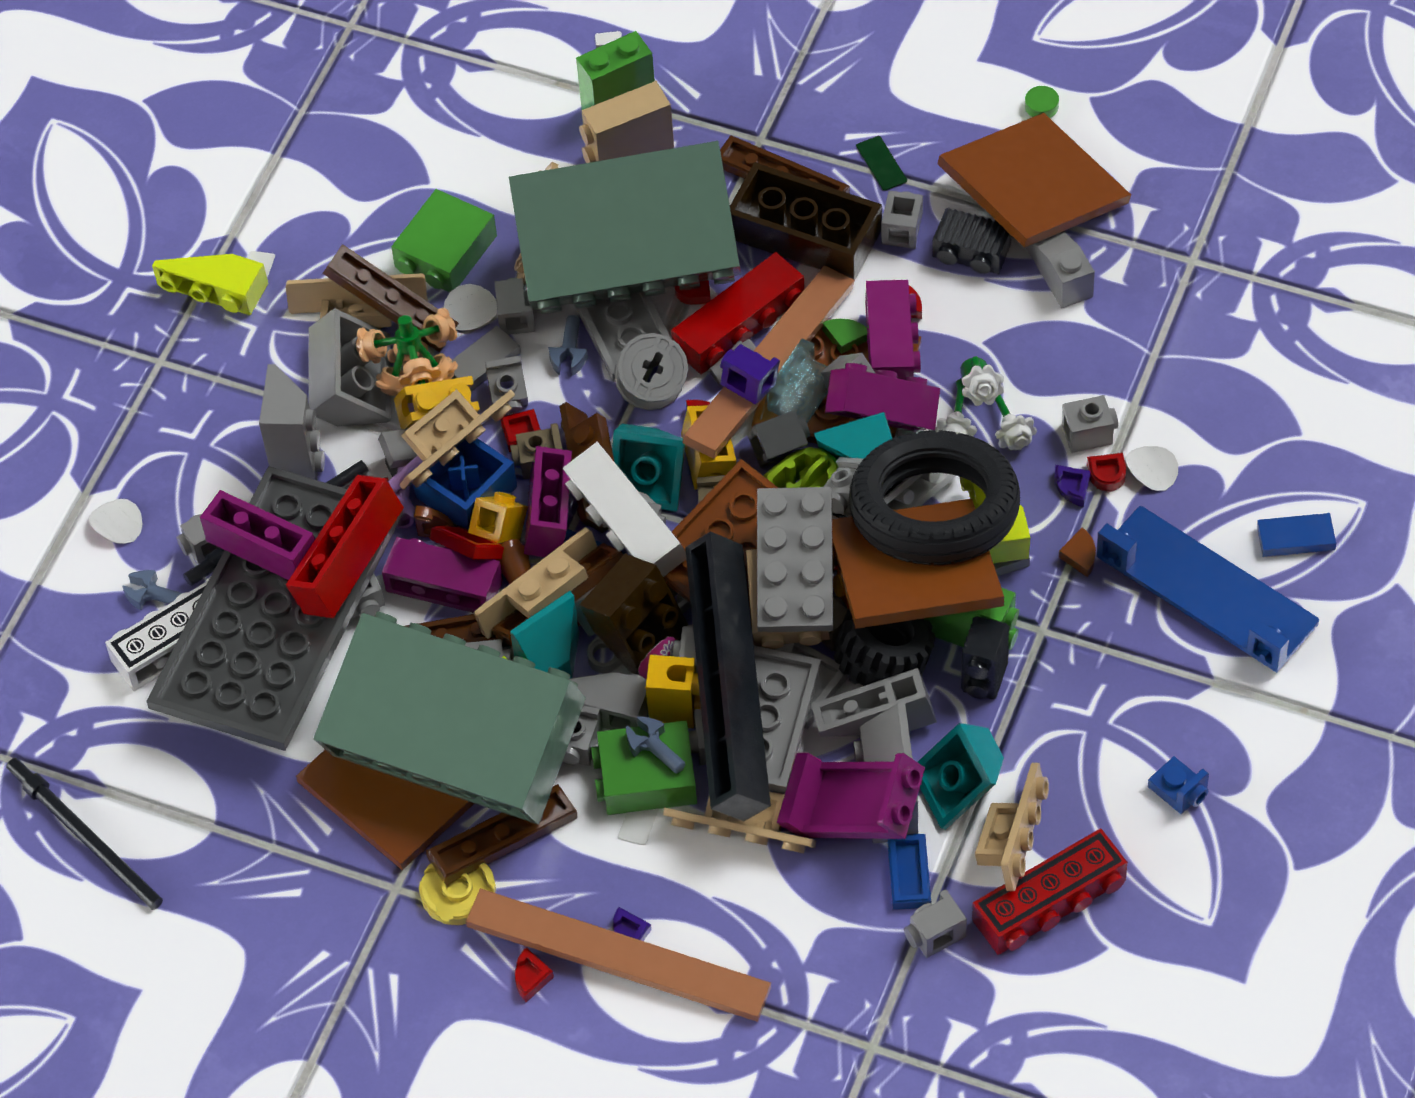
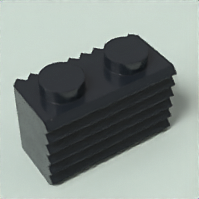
[932,207,1012,274]
[961,616,1010,699]

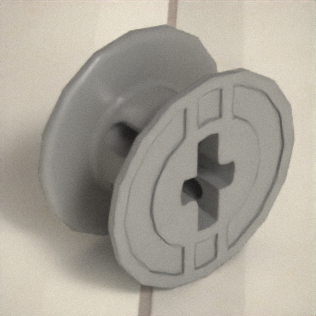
[614,333,688,410]

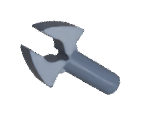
[548,315,588,376]
[122,570,182,610]
[626,716,685,773]

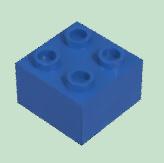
[414,438,517,529]

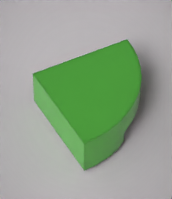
[822,318,867,354]

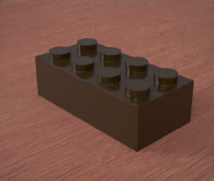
[730,162,882,280]

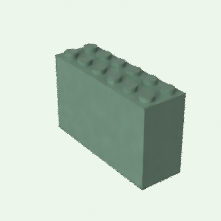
[508,141,741,314]
[313,611,586,825]

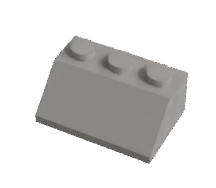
[309,308,391,426]
[259,364,325,480]
[853,702,918,843]

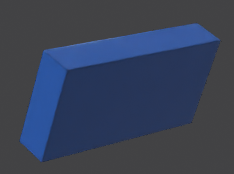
[1257,513,1336,557]
[887,834,931,910]

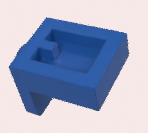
[1147,756,1209,814]

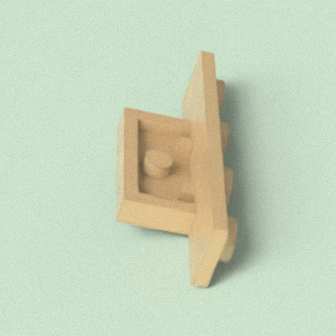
[285,273,428,329]
[399,389,515,490]
[474,527,597,639]
[975,763,1049,891]
[663,791,817,853]

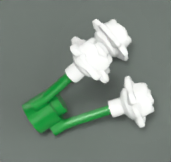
[935,356,1037,450]

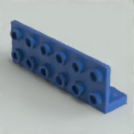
[1096,506,1319,673]

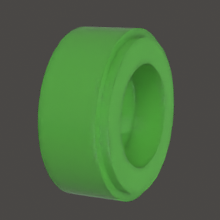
[1025,86,1059,118]

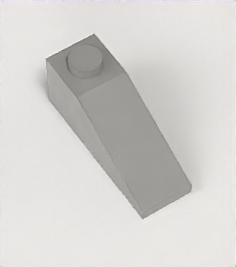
[1026,231,1095,309]
[811,668,937,737]
[569,672,648,730]

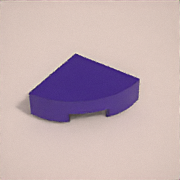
[1055,465,1091,507]
[613,907,652,941]

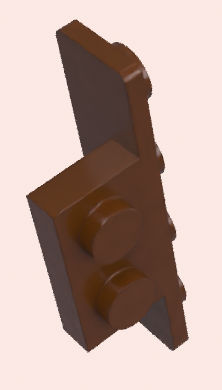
[559,402,614,533]

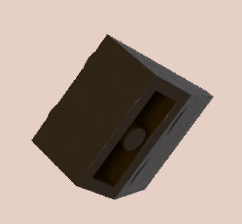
[579,553,688,675]

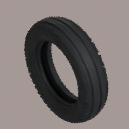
[849,430,1020,565]

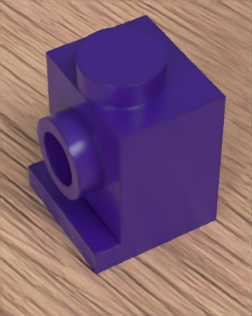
[720,344,780,405]

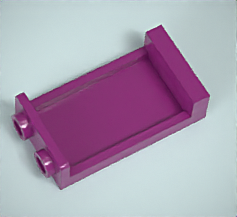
[777,753,925,839]

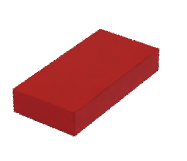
[430,526,504,559]

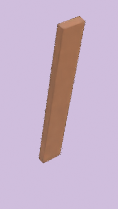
[683,265,855,459]
[466,888,771,1022]

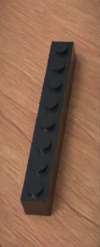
[685,531,771,821]

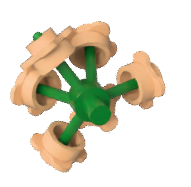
[356,308,458,396]

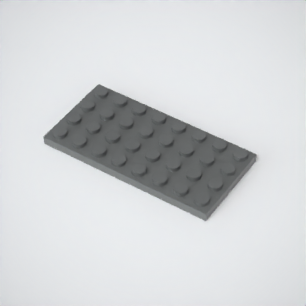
[146,466,403,751]

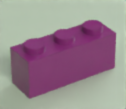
[865,280,921,380]
[825,363,941,432]
[524,446,572,557]
[200,490,315,580]
[382,537,503,613]

